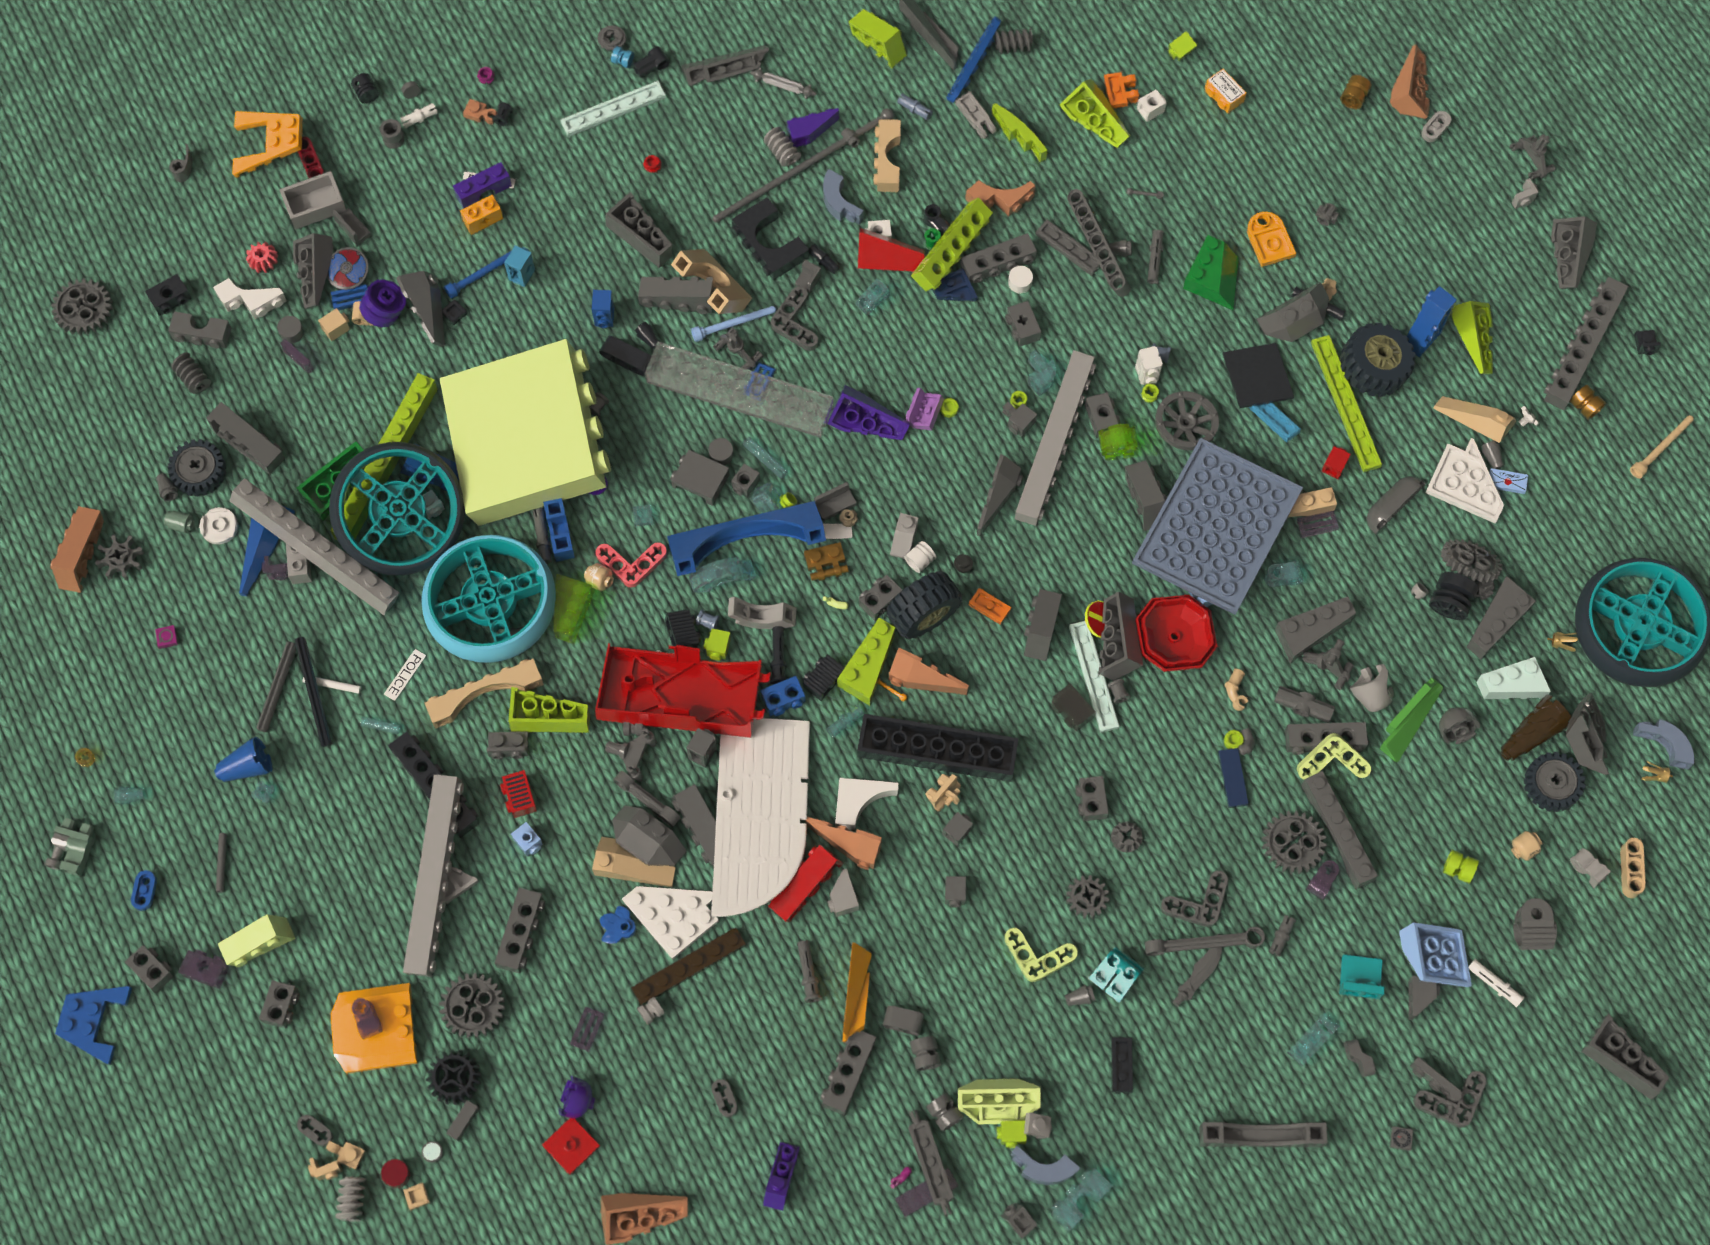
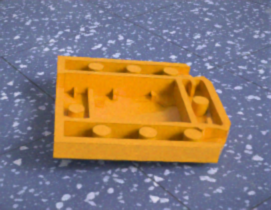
[331,983,418,1074]

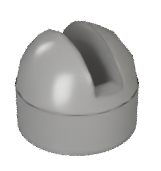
[1411,582,1429,599]

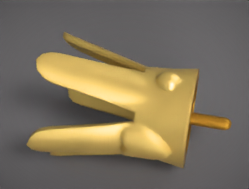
[1547,632,1578,652]
[1642,761,1673,783]

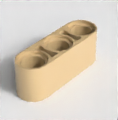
[1620,838,1645,898]

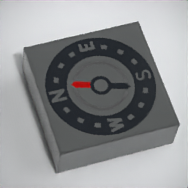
[1389,1126,1413,1151]

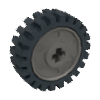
[167,439,227,496]
[1524,752,1585,812]

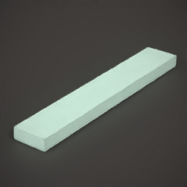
[560,81,666,137]
[1069,621,1119,733]

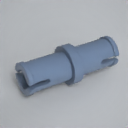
[897,93,933,120]

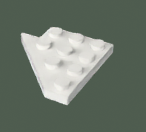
[1425,438,1504,523]
[622,886,719,960]

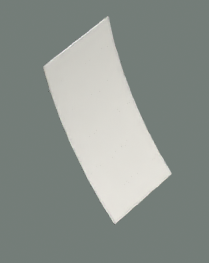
[823,524,852,539]

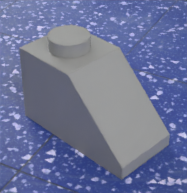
[890,513,919,559]
[827,868,859,917]

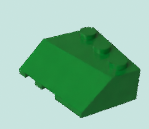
[1183,235,1239,310]

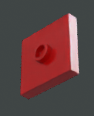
[542,1118,600,1175]

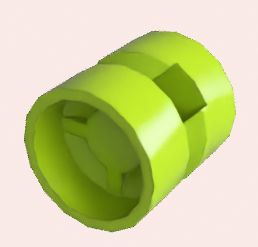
[1443,849,1479,884]

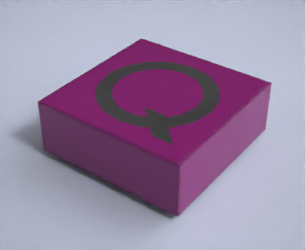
[155,625,178,649]

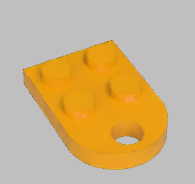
[1247,212,1296,267]

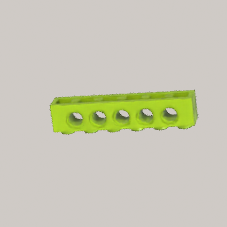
[911,197,993,291]

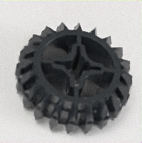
[426,1049,482,1105]

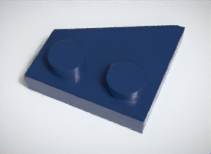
[932,268,978,301]

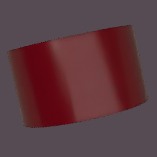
[381,1159,410,1188]

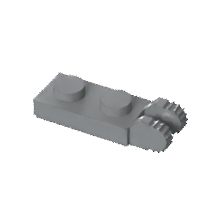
[955,92,996,139]

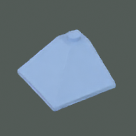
[1399,923,1472,987]

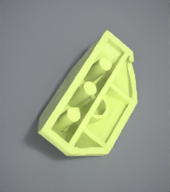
[958,1079,1040,1124]

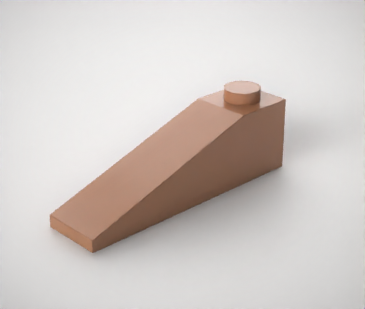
[806,817,882,870]

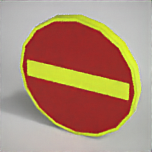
[1085,600,1105,638]

